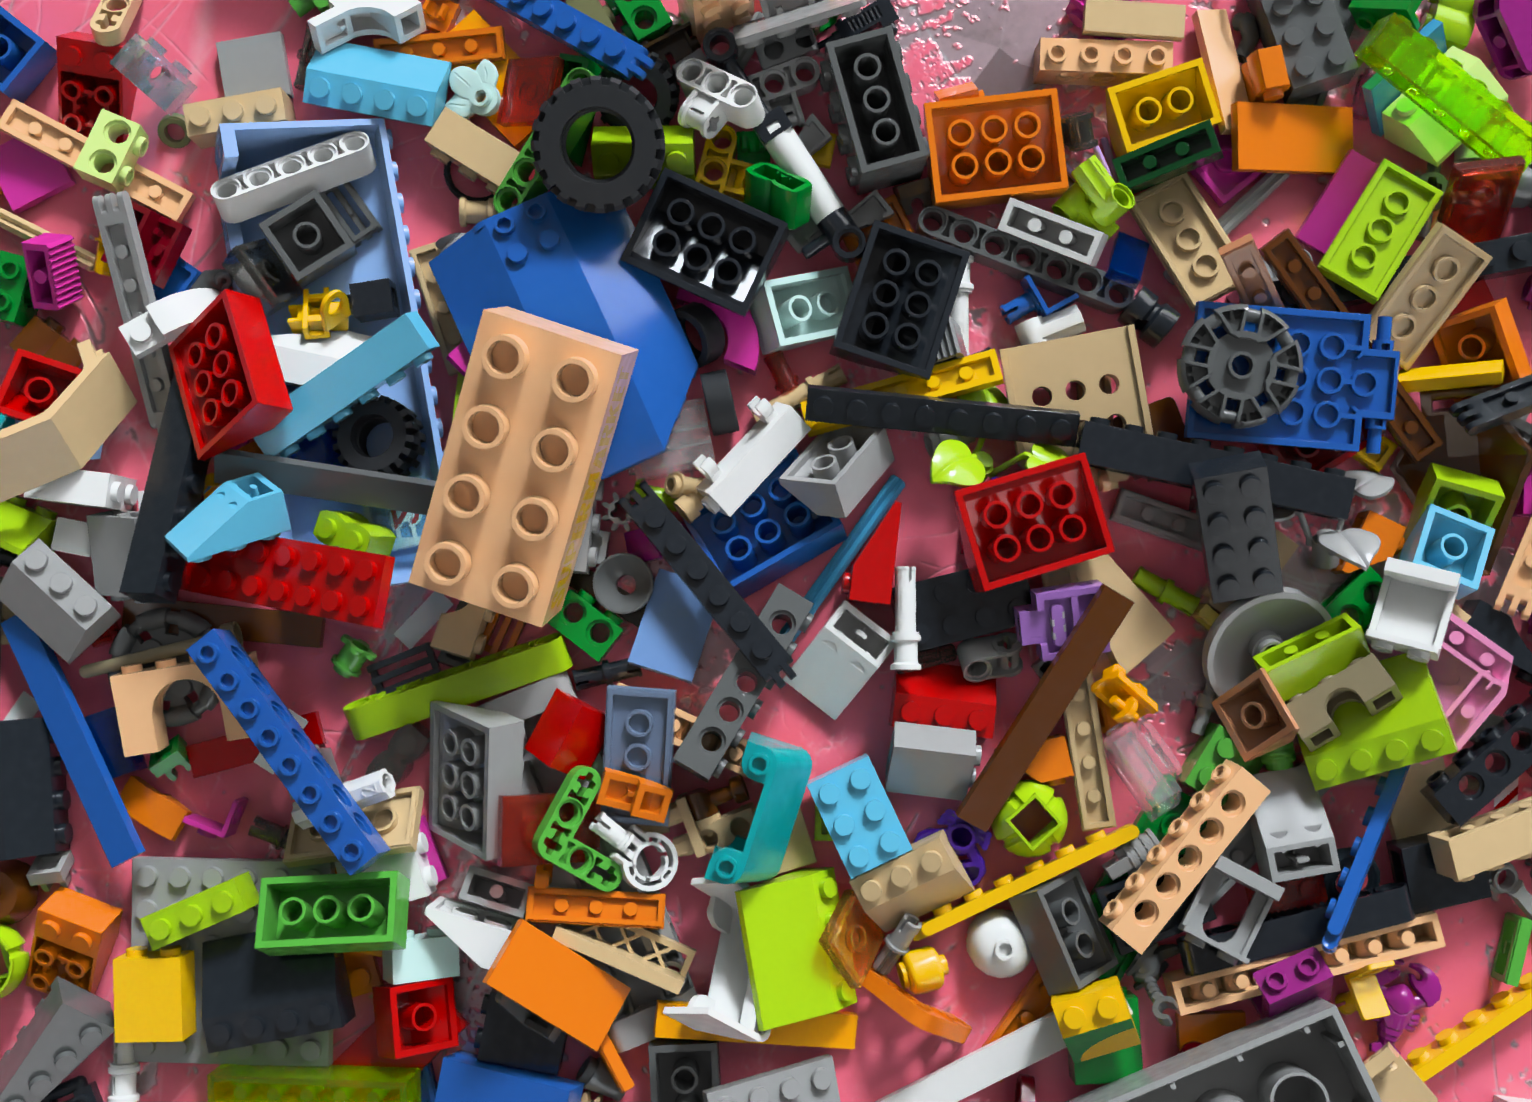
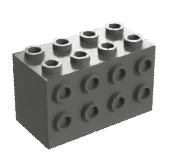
[819,25,930,196]

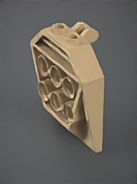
[999,324,1153,492]

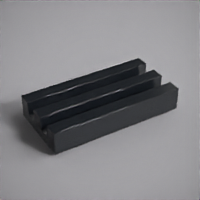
[366,642,442,694]

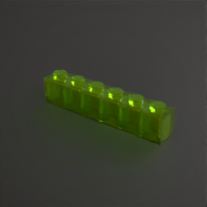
[1354,12,1532,177]
[207,1064,421,1102]

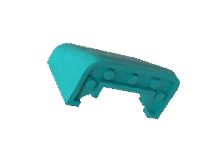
[704,732,812,884]

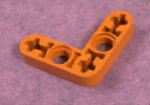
[856,964,972,1044]

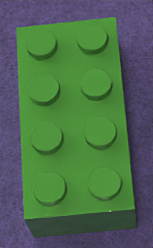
[254,870,410,956]

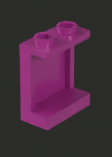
[1251,947,1334,1019]

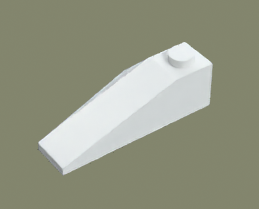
[271,330,372,387]

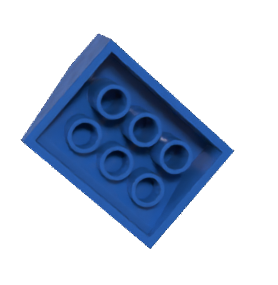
[681,447,848,599]

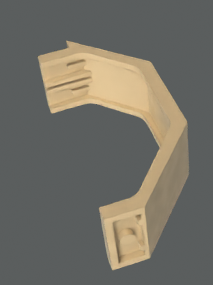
[0,339,138,503]

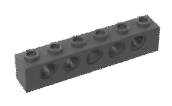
[672,583,814,783]

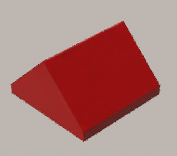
[524,688,605,780]

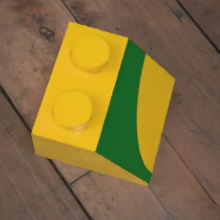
[1051,975,1141,1064]

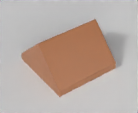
[1211,668,1300,762]

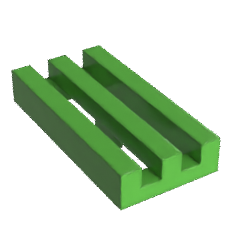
[1491,912,1532,987]

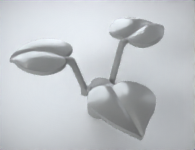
[1272,470,1395,571]

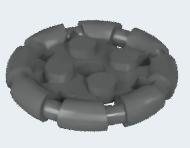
[1177,304,1303,429]
[107,607,219,727]

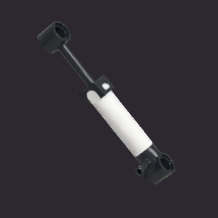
[703,27,866,263]

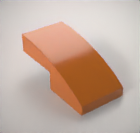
[595,767,673,823]
[120,775,192,841]

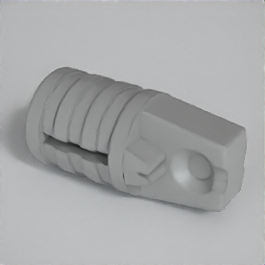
[1102,828,1160,880]

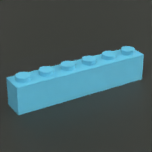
[253,311,440,458]

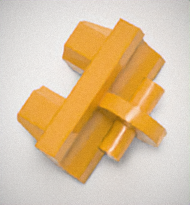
[1091,664,1158,725]

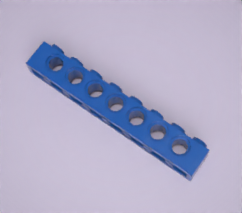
[186,628,391,876]

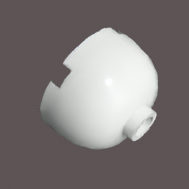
[966,908,1032,978]

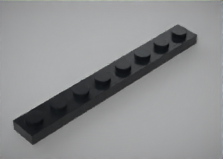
[805,384,1080,447]

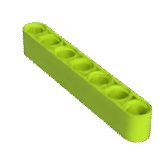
[343,633,573,741]

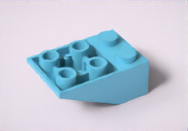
[164,472,292,563]

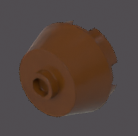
[0,859,39,925]

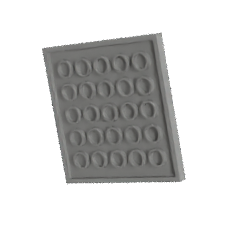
[131,856,335,1067]

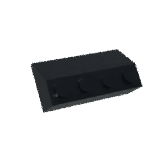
[0,717,73,861]

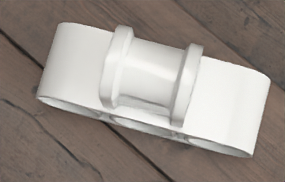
[676,58,765,139]

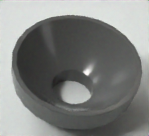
[593,553,654,614]

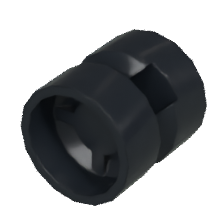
[1117,286,1181,348]

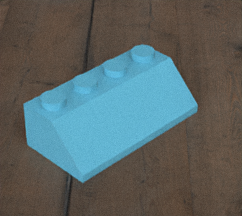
[302,43,452,127]

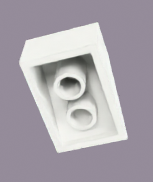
[424,896,536,970]

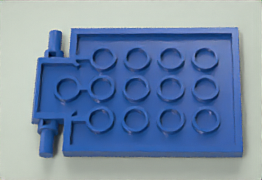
[1184,301,1400,454]

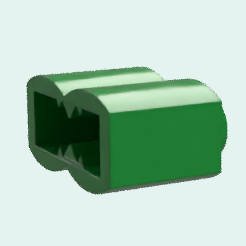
[744,161,812,230]

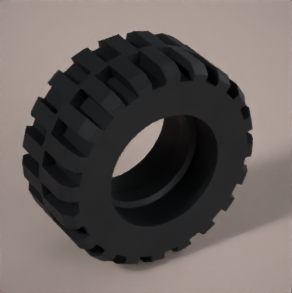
[530,76,665,213]

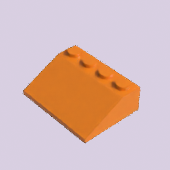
[923,88,1069,210]

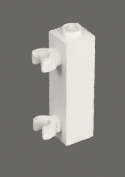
[692,396,811,517]

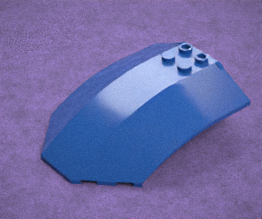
[429,191,699,480]

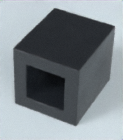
[347,278,401,323]

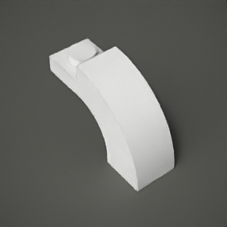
[307,0,427,55]
[118,288,220,359]

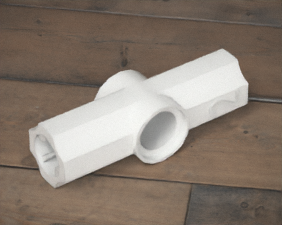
[291,768,396,830]

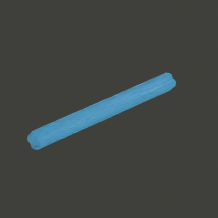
[780,475,906,642]

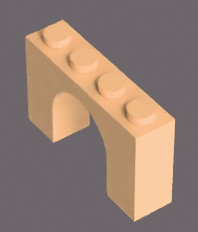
[110,647,259,757]

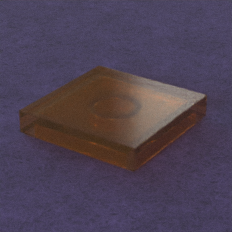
[818,889,885,989]

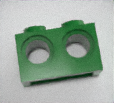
[604,0,673,44]
[1320,566,1383,635]
[548,588,626,662]

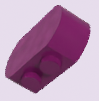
[1473,0,1532,80]

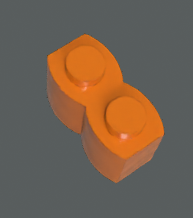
[1240,45,1290,103]

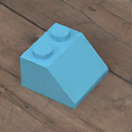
[1399,504,1495,600]

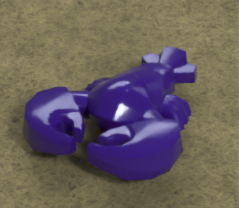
[913,809,992,886]

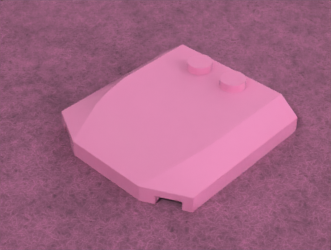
[1367,613,1514,765]

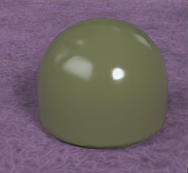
[157,113,191,148]

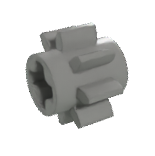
[601,492,633,532]

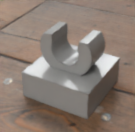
[26,850,75,892]

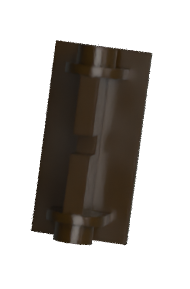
[639,21,701,67]

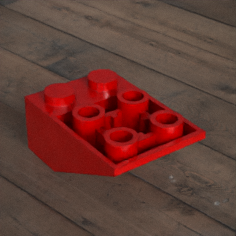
[56,31,140,143]

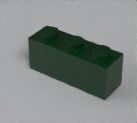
[1112,119,1224,194]

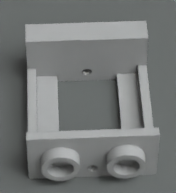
[1178,855,1285,966]

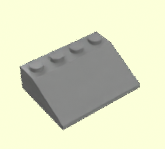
[429,700,525,861]

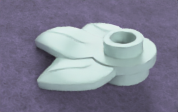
[445,59,502,119]

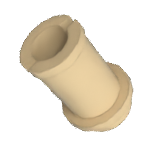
[664,472,704,499]

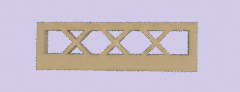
[552,924,696,995]

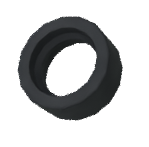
[674,302,725,368]
[700,369,739,436]

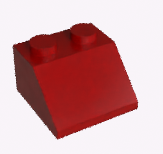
[0,348,83,421]
[372,977,459,1059]

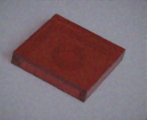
[496,56,565,127]

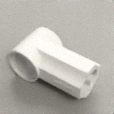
[1014,304,1086,346]

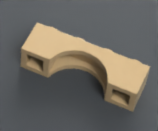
[430,603,496,661]

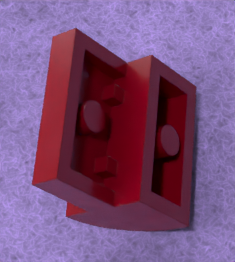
[101,202,192,289]

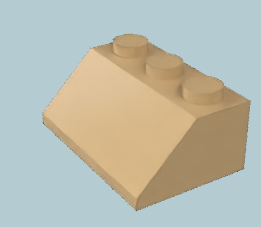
[849,829,975,933]

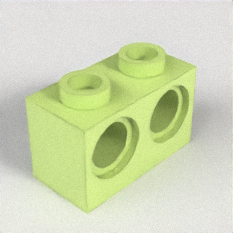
[73,109,149,193]

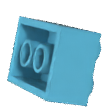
[807,753,913,879]

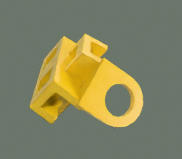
[287,287,351,340]

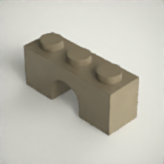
[1286,652,1403,752]

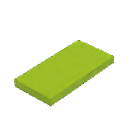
[1317,158,1444,305]

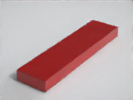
[186,711,326,779]

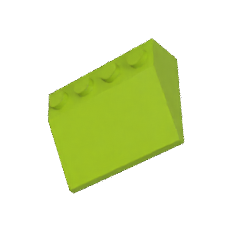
[1287,653,1458,791]
[735,867,857,1031]

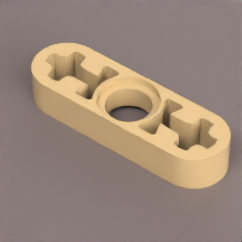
[90,0,143,46]

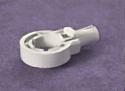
[589,811,678,891]

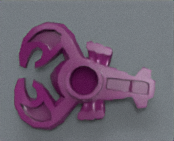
[1369,959,1442,1054]

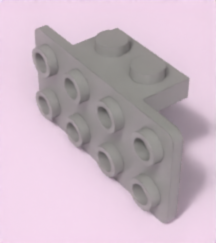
[733,0,867,48]

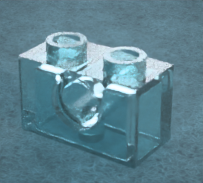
[109,33,197,116]

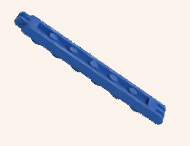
[486,0,655,81]
[1322,765,1411,954]

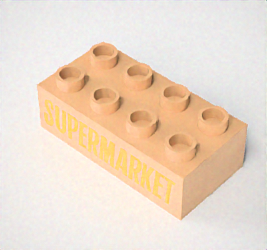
[409,306,639,628]

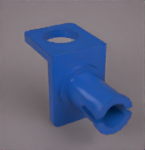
[999,274,1079,325]

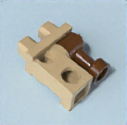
[668,775,756,858]

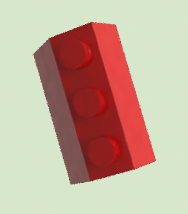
[889,661,997,739]

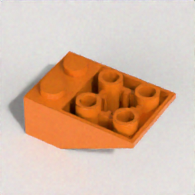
[25,886,123,994]

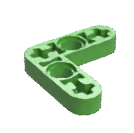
[532,765,622,892]

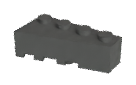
[0,976,114,1102]

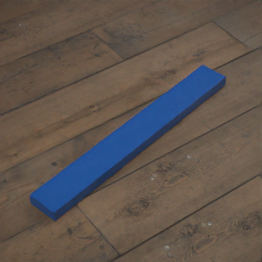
[0,615,145,868]

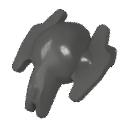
[1125,942,1179,1026]

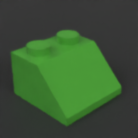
[1174,722,1264,806]

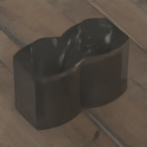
[366,721,430,786]

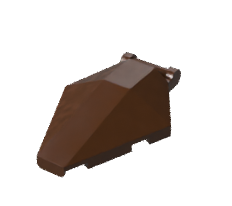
[1390,385,1532,576]

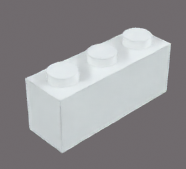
[997,197,1109,267]

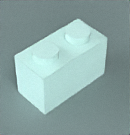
[382,926,460,985]

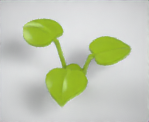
[930,386,1069,488]

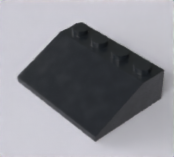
[620,167,789,317]
[829,220,971,380]
[202,931,356,1054]

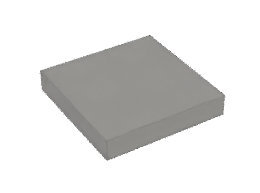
[216,31,294,98]

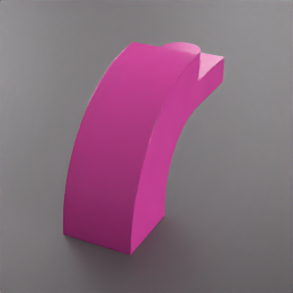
[676,288,759,376]

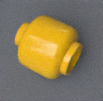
[896,946,949,995]

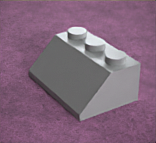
[778,425,895,518]
[0,538,121,664]

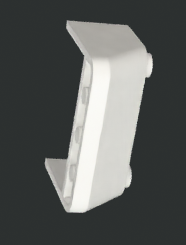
[663,877,771,1042]

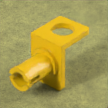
[1335,960,1395,1021]

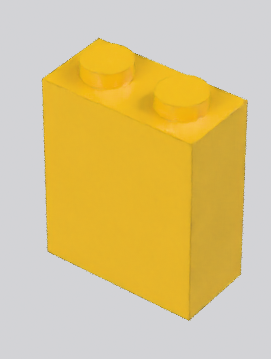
[113,945,197,1043]

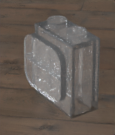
[628,397,716,482]
[1104,720,1182,822]

